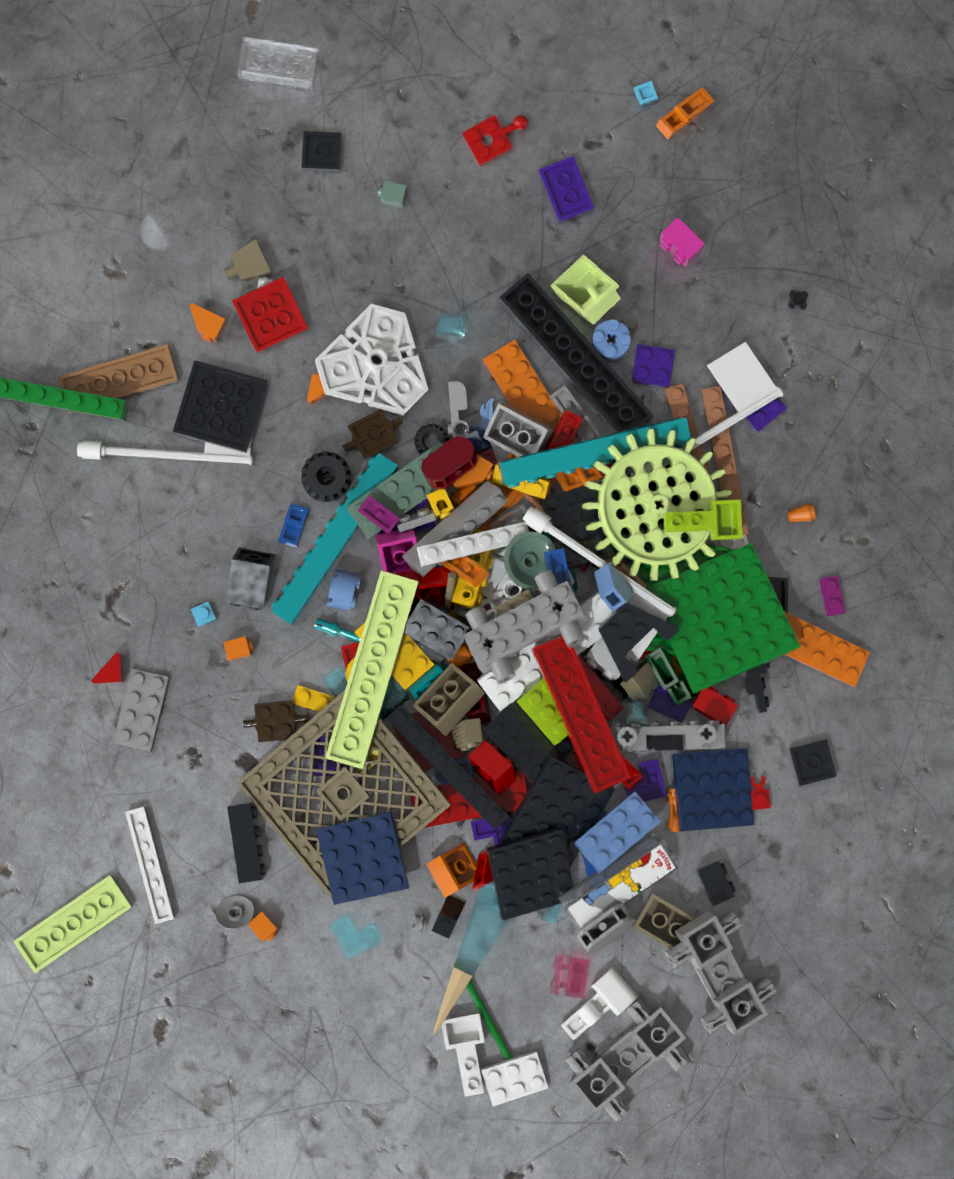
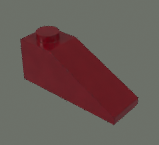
[460,662,491,724]

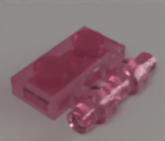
[550,955,589,999]

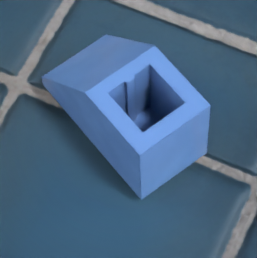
[594,562,633,611]

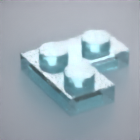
[330,916,382,959]

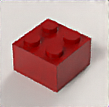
[690,686,738,726]
[468,740,516,795]

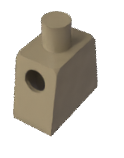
[224,239,272,283]

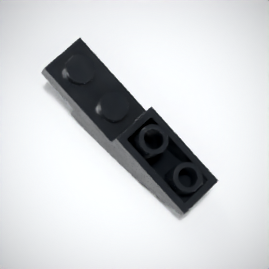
[745,662,770,714]

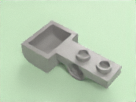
[448,380,469,437]

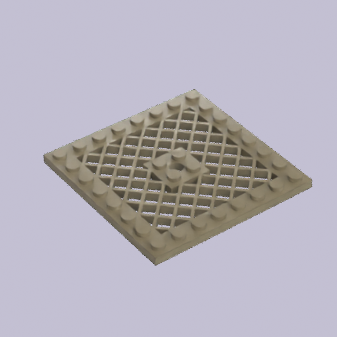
[237,691,452,901]

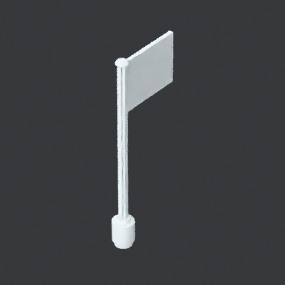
[631,342,784,483]
[77,437,254,466]
[523,507,676,662]

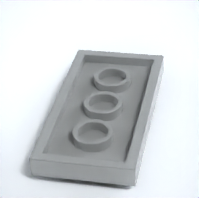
[113,668,170,752]

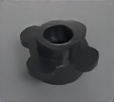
[788,290,808,310]

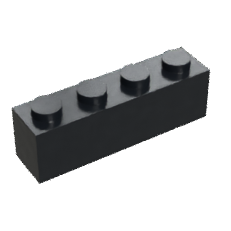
[227,803,266,884]

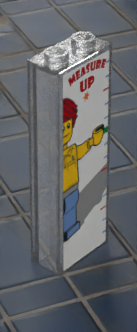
[558,832,678,931]

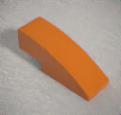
[656,87,714,140]

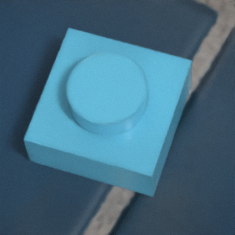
[633,81,658,106]
[191,602,216,627]

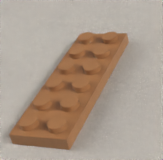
[58,344,179,414]

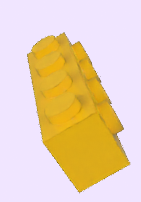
[452,529,498,609]

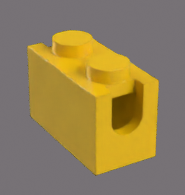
[427,489,454,521]

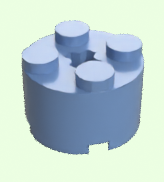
[592,319,631,361]
[326,568,361,611]

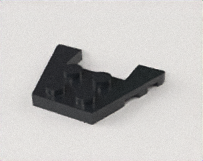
[598,602,680,682]

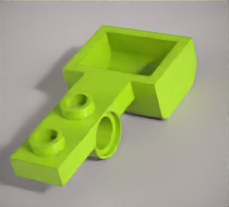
[664,500,743,540]

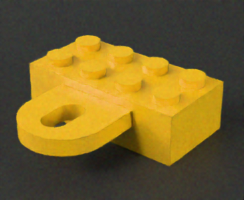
[346,622,435,691]

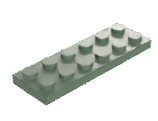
[346,442,442,539]

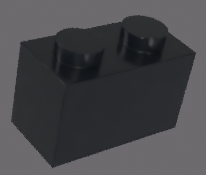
[696,861,736,906]

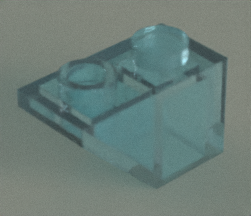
[436,315,466,344]

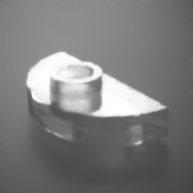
[140,215,169,251]

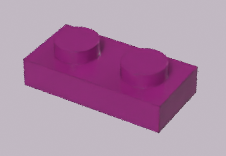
[357,495,400,534]
[818,575,846,617]

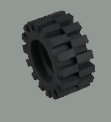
[414,423,449,455]

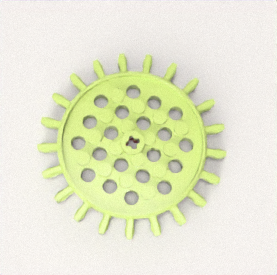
[582,429,732,581]

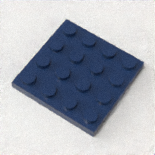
[672,748,755,832]
[316,812,410,905]

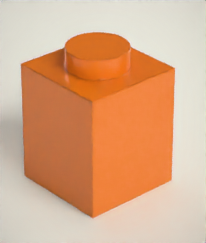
[223,636,254,662]
[248,911,279,942]

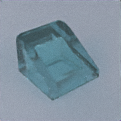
[540,904,560,923]

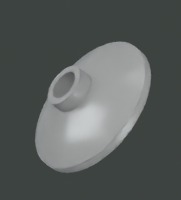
[216,895,254,930]

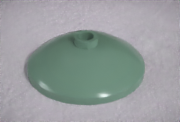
[504,532,556,590]

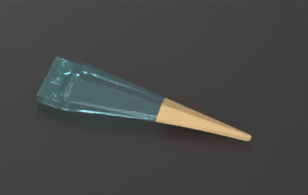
[433,885,509,1034]

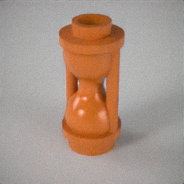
[666,789,682,832]

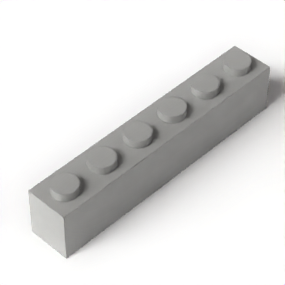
[403,481,508,577]

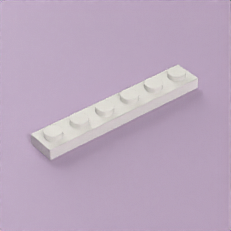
[417,522,529,567]
[125,807,175,924]

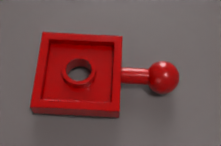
[462,115,528,167]

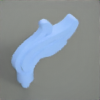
[469,398,495,431]

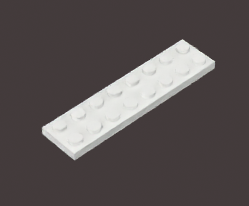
[477,591,618,711]

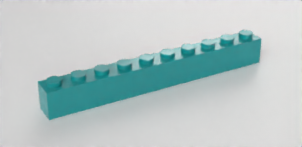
[498,417,691,488]
[271,453,398,625]

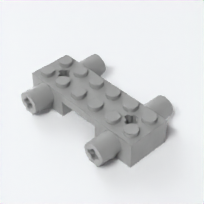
[463,570,588,684]
[609,721,725,752]
[665,911,776,1035]
[565,998,690,1121]

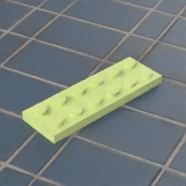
[13,875,132,974]

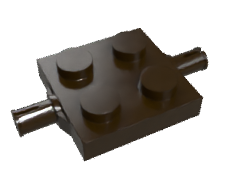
[342,409,404,460]
[243,700,309,742]

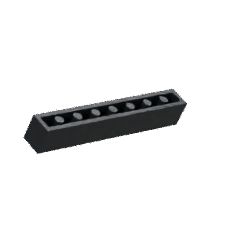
[387,705,510,830]

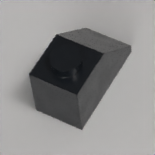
[646,720,683,751]
[431,895,465,939]

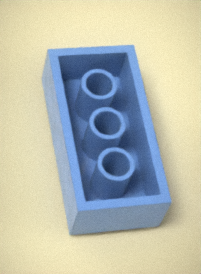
[574,792,660,874]

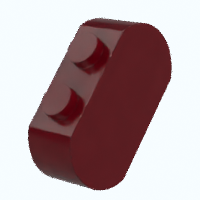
[421,436,478,490]

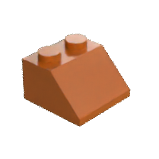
[426,842,476,897]

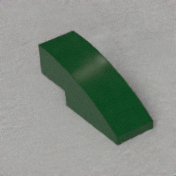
[645,647,698,706]

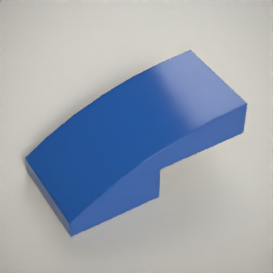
[278,503,309,548]

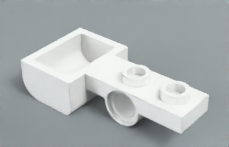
[560,967,638,1040]
[442,1013,485,1097]

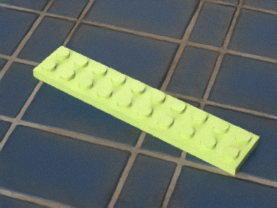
[325,571,419,769]

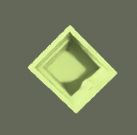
[550,255,621,324]

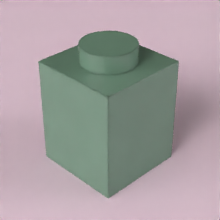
[378,180,407,208]

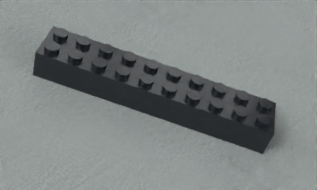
[499,273,654,433]

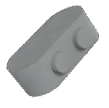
[577,903,636,954]

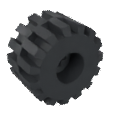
[301,451,351,502]

